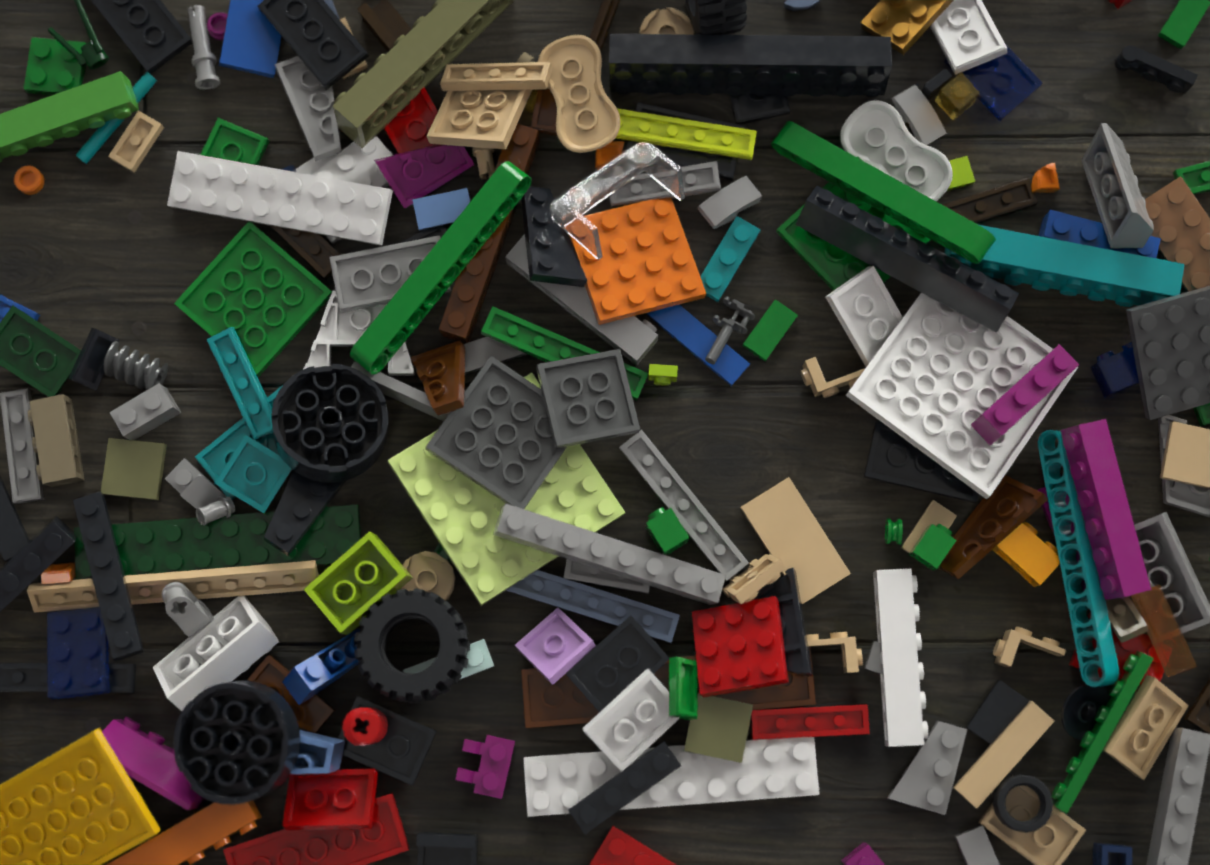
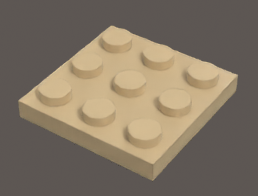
[427,90,532,149]

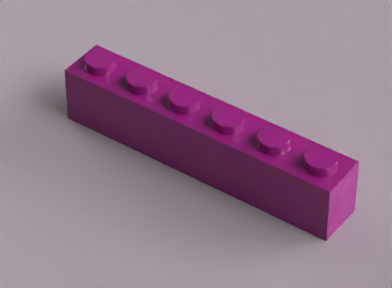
[1060,419,1151,600]

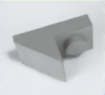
[165,458,227,508]

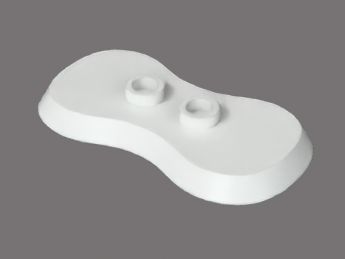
[840,100,953,201]

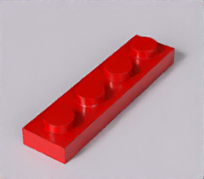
[751,704,870,740]

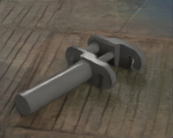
[705,296,755,364]

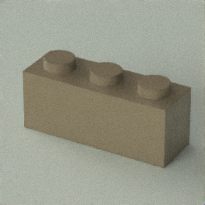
[28,394,85,487]

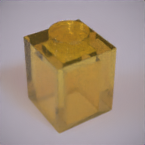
[935,72,980,120]

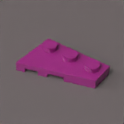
[374,144,475,209]

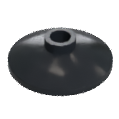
[1061,684,1111,740]

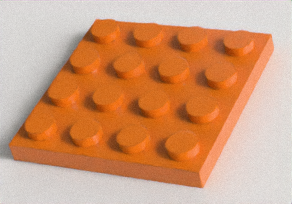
[564,198,707,325]

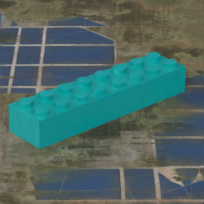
[944,225,1185,307]

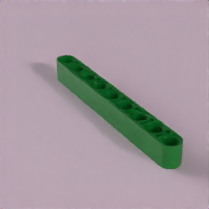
[771,121,996,264]
[350,161,532,375]

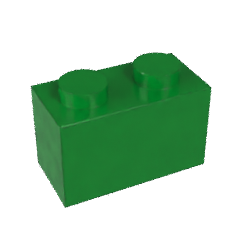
[646,507,690,556]

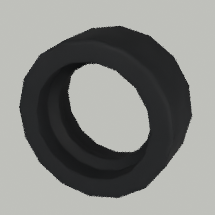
[993,775,1053,833]

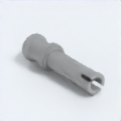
[187,5,220,90]

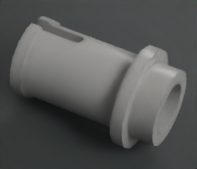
[196,496,235,525]

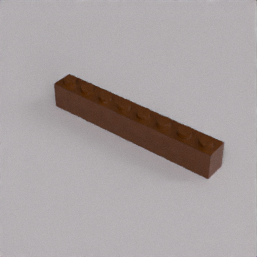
[439,123,540,344]

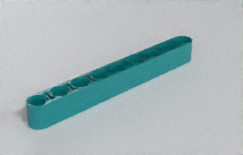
[1038,430,1119,687]

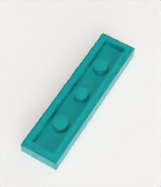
[206,327,273,441]

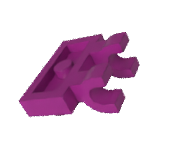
[455,735,515,799]

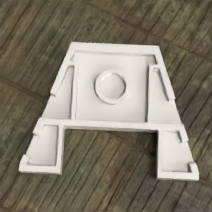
[304,291,415,376]

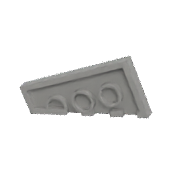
[275,56,341,162]

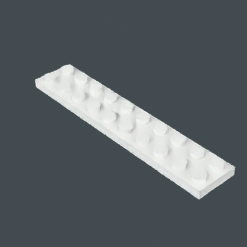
[524,737,819,817]

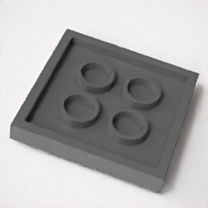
[536,349,640,449]

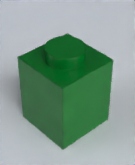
[909,524,956,571]

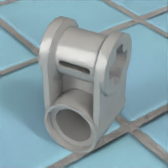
[162,582,214,637]

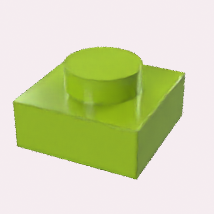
[648,364,678,386]

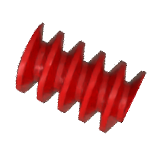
[343,707,388,746]

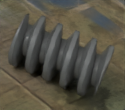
[104,341,168,390]

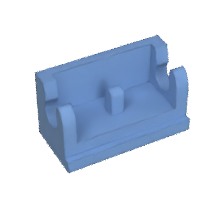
[413,188,471,231]

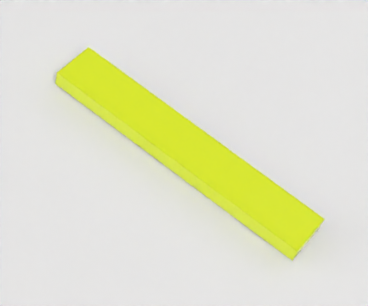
[616,109,757,160]

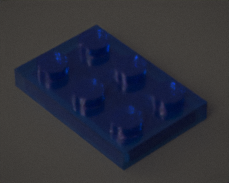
[944,44,1043,121]
[47,607,109,700]

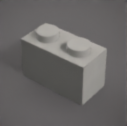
[109,383,181,440]

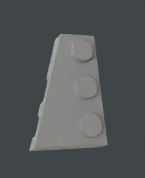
[887,721,967,815]

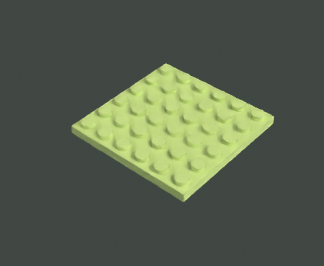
[388,373,625,606]

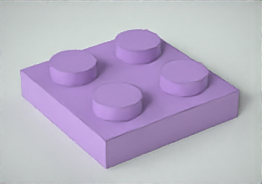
[515,608,596,685]

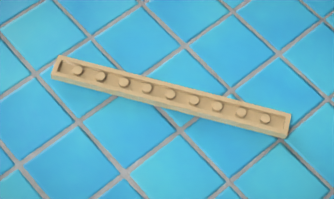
[27,560,319,613]

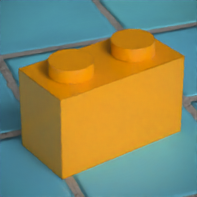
[992,522,1060,587]

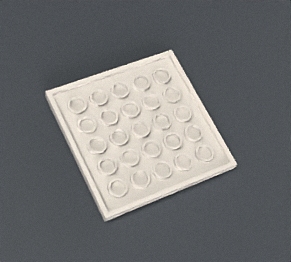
[846,292,1078,499]

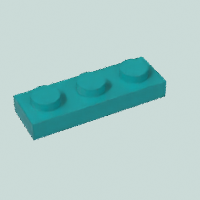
[700,216,761,302]

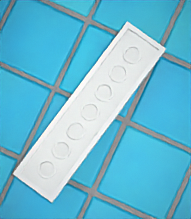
[167,151,393,246]

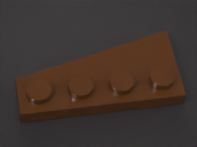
[938,475,1048,579]

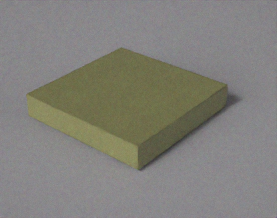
[101,438,167,501]
[684,693,753,763]

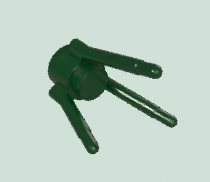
[48,0,109,70]

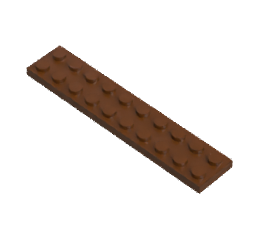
[521,647,816,728]

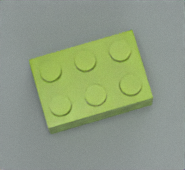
[304,531,413,635]

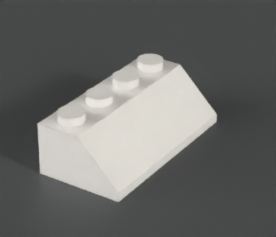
[153,596,279,711]

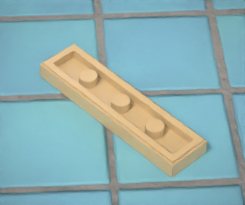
[440,62,553,91]
[953,701,1054,808]

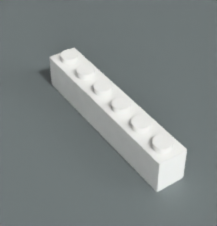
[873,569,928,747]

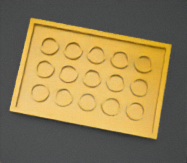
[0,728,161,865]

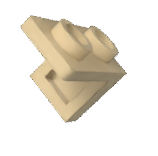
[800,357,865,398]
[993,627,1066,667]
[806,632,863,673]

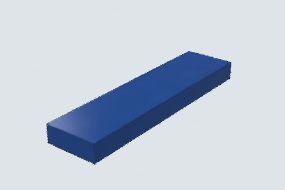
[646,305,750,387]

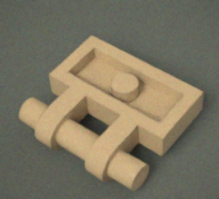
[722,554,786,604]

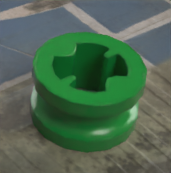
[885,518,903,545]

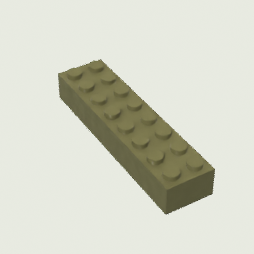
[333,0,514,149]

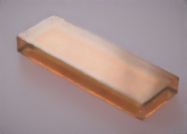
[1131,584,1197,677]

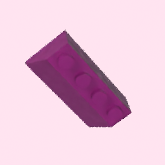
[102,717,206,810]

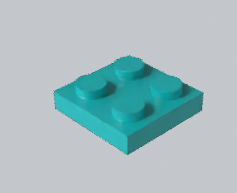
[214,435,292,513]

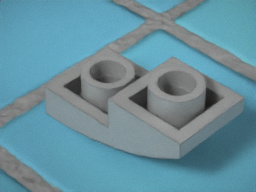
[891,85,946,145]
[698,176,762,229]

